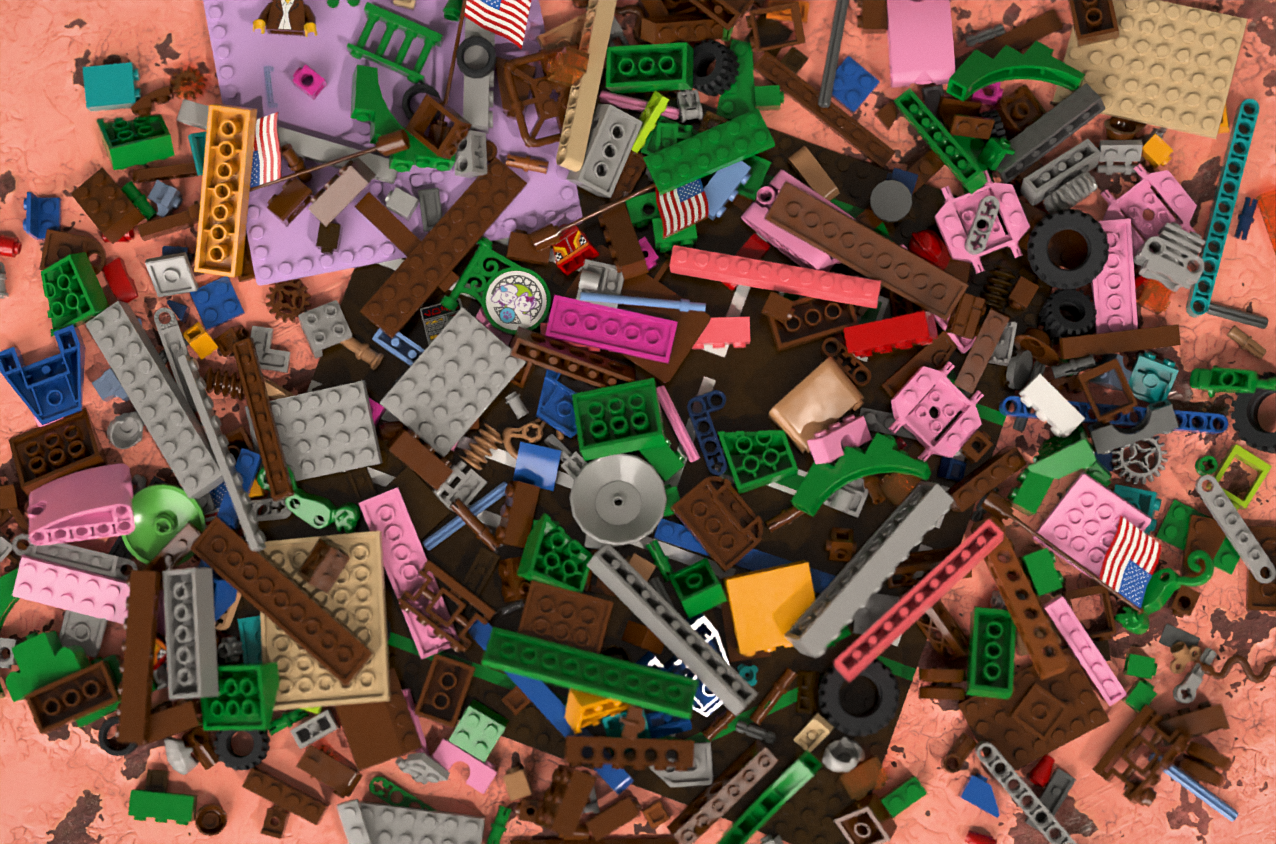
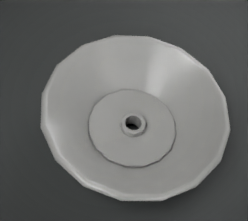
[570,453,667,546]

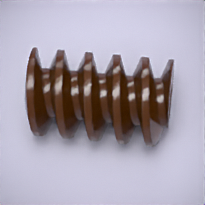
[204,366,245,401]

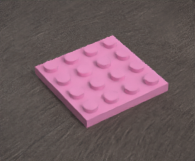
[1032,472,1152,585]

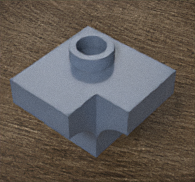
[147,180,183,218]
[1089,353,1132,391]
[92,368,130,402]

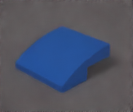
[513,442,562,491]

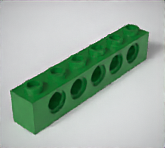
[894,88,988,194]

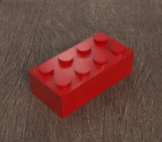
[843,311,939,358]

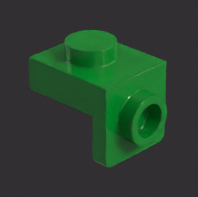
[978,137,1015,170]

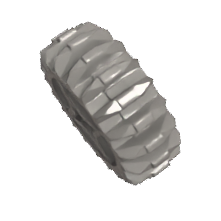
[1043,172,1098,213]
[1111,436,1168,484]

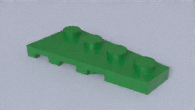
[715,39,755,121]

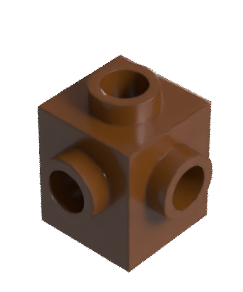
[826,527,856,562]

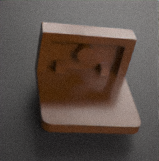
[498,557,531,602]

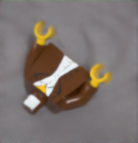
[253,0,318,37]

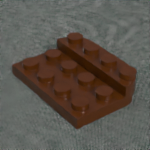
[670,476,763,573]

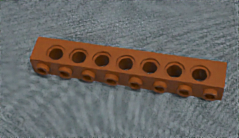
[970,516,1069,680]

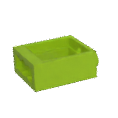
[1206,444,1272,511]

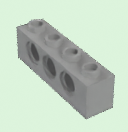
[1020,139,1101,206]

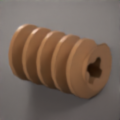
[459,423,503,470]

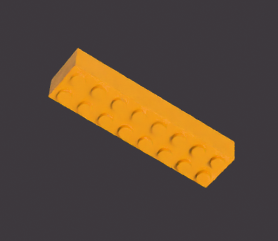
[194,103,257,277]

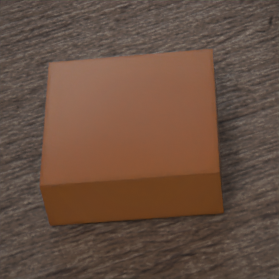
[642,800,671,829]

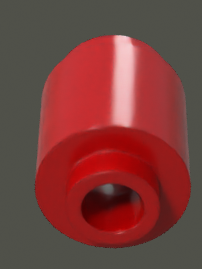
[0,235,22,258]

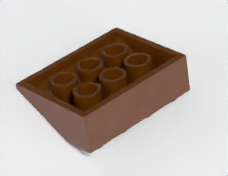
[8,408,108,497]
[335,668,423,772]

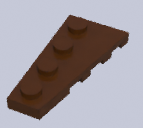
[881,330,957,398]

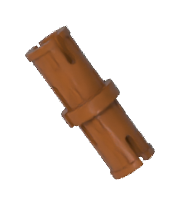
[506,153,549,174]

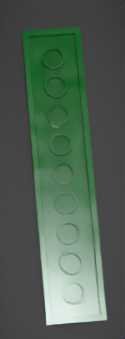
[482,627,699,719]

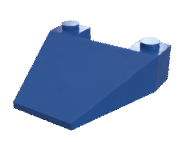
[0,325,86,425]
[635,613,729,717]

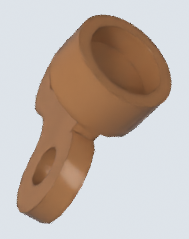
[1170,641,1202,674]

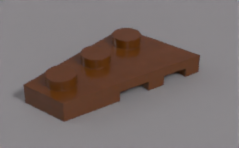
[1180,515,1226,577]

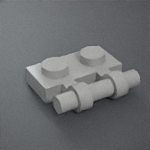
[1097,140,1143,175]
[434,460,487,506]
[395,752,450,785]

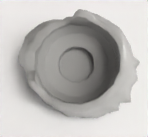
[107,411,144,449]
[822,736,865,772]
[164,737,199,775]

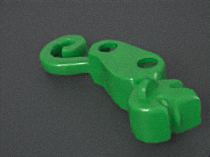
[1189,365,1276,398]
[257,465,360,534]
[1114,550,1214,635]

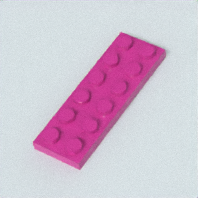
[545,295,678,364]

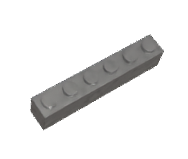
[993,83,1106,184]

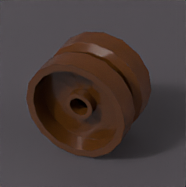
[918,667,965,700]
[1178,741,1234,788]

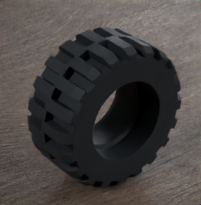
[1027,209,1109,289]
[1230,372,1276,454]
[818,659,900,736]

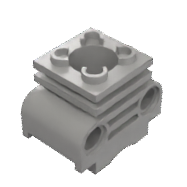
[1133,222,1205,292]

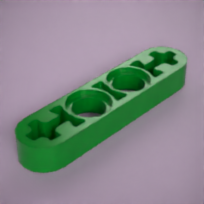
[369,776,437,811]

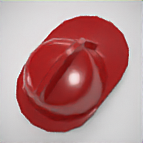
[909,230,950,270]

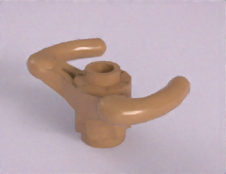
[502,418,564,460]

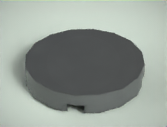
[870,180,912,222]
[1006,348,1033,391]

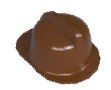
[1104,117,1146,140]
[1014,327,1059,366]

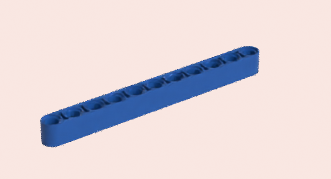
[999,396,1228,434]
[464,612,634,795]

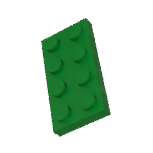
[1155,499,1240,575]

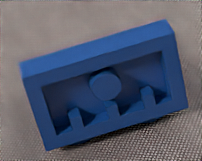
[23,192,61,240]

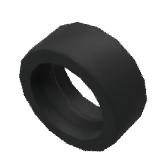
[456,36,496,79]
[402,84,441,124]
[98,716,138,756]

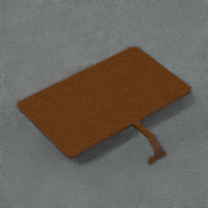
[563,245,710,383]

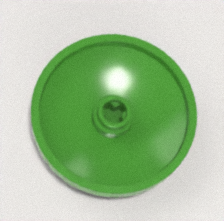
[122,484,206,565]

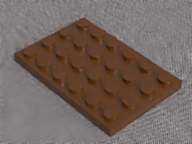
[957,646,1110,773]

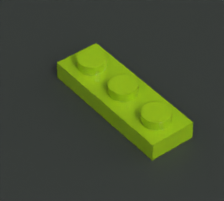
[631,90,669,153]

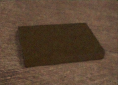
[378,466,451,540]

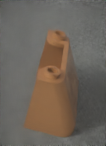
[769,357,864,454]

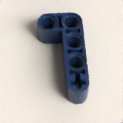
[687,390,727,476]

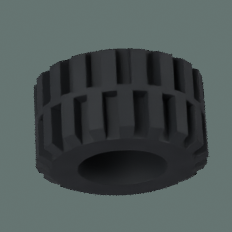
[693,39,740,96]
[1039,288,1097,343]
[214,730,270,771]

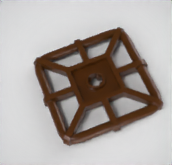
[503,44,601,148]

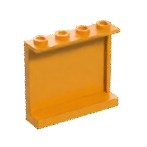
[723,560,815,656]

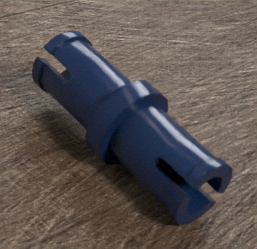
[1234,197,1258,241]

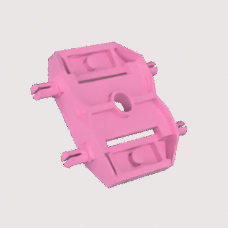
[1100,163,1197,258]
[934,170,1030,274]
[888,361,984,461]

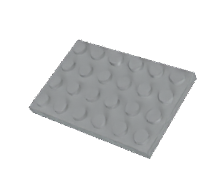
[380,307,526,457]
[245,380,382,481]

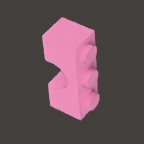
[807,414,872,464]
[431,738,498,794]

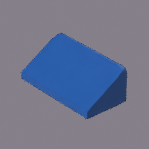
[645,711,692,739]

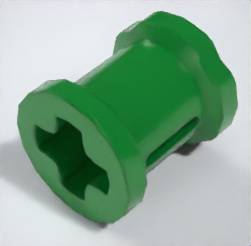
[1195,456,1218,476]

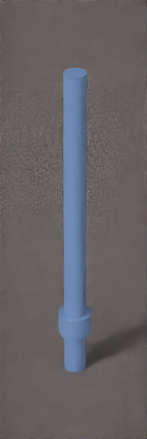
[580,292,706,312]

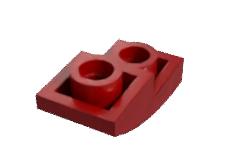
[103,258,139,303]

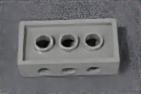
[566,104,643,198]

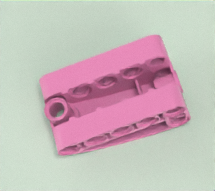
[887,0,955,88]
[741,170,856,272]
[27,463,135,545]

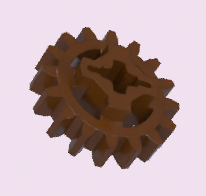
[266,280,311,323]

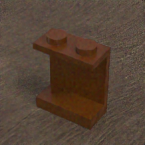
[936,95,995,140]

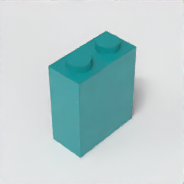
[83,62,142,112]

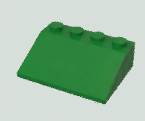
[572,378,667,461]
[200,662,280,731]

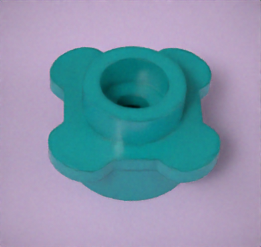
[737,664,758,686]

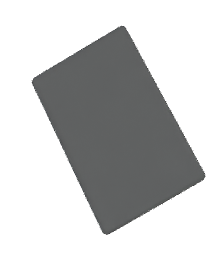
[1159,624,1200,656]

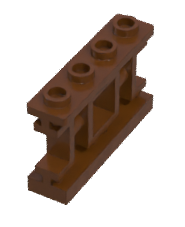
[397,560,497,653]
[1092,704,1190,805]

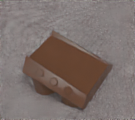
[990,84,1047,140]

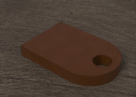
[39,229,106,275]

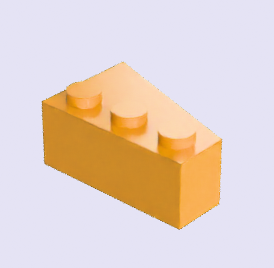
[565,689,634,735]

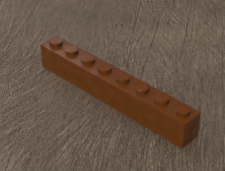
[115,570,161,743]

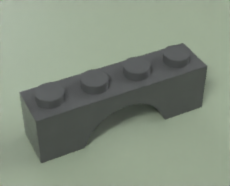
[1087,399,1179,455]

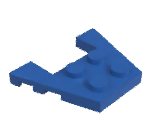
[536,369,577,438]

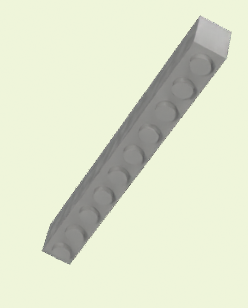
[587,544,758,716]

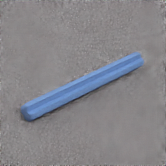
[423,482,508,550]
[1148,752,1239,822]

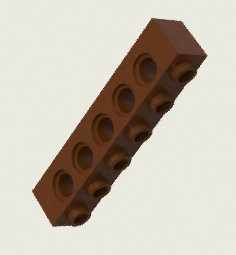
[510,326,635,388]
[564,736,694,772]
[666,740,779,844]

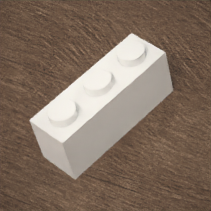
[1018,374,1085,438]

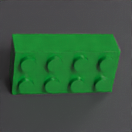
[606,42,693,93]
[966,607,1016,699]

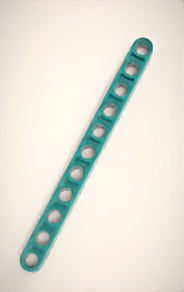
[1186,99,1259,318]

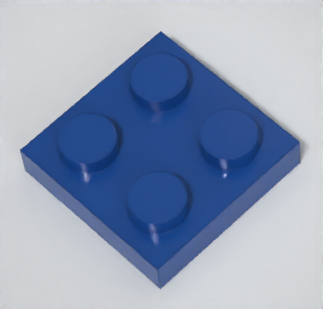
[832,56,880,114]
[190,276,245,331]

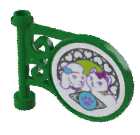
[440,237,551,335]

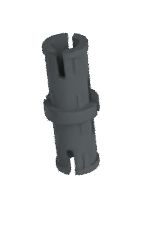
[1051,354,1096,379]

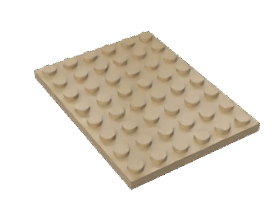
[1053,0,1247,139]
[259,531,390,711]

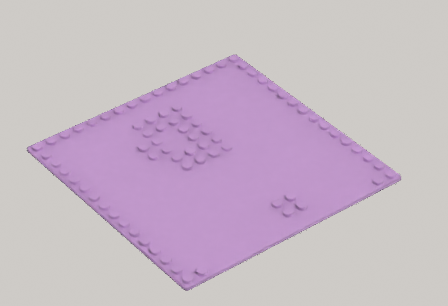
[203,0,583,286]

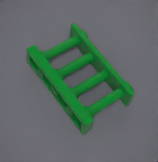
[347,2,444,84]

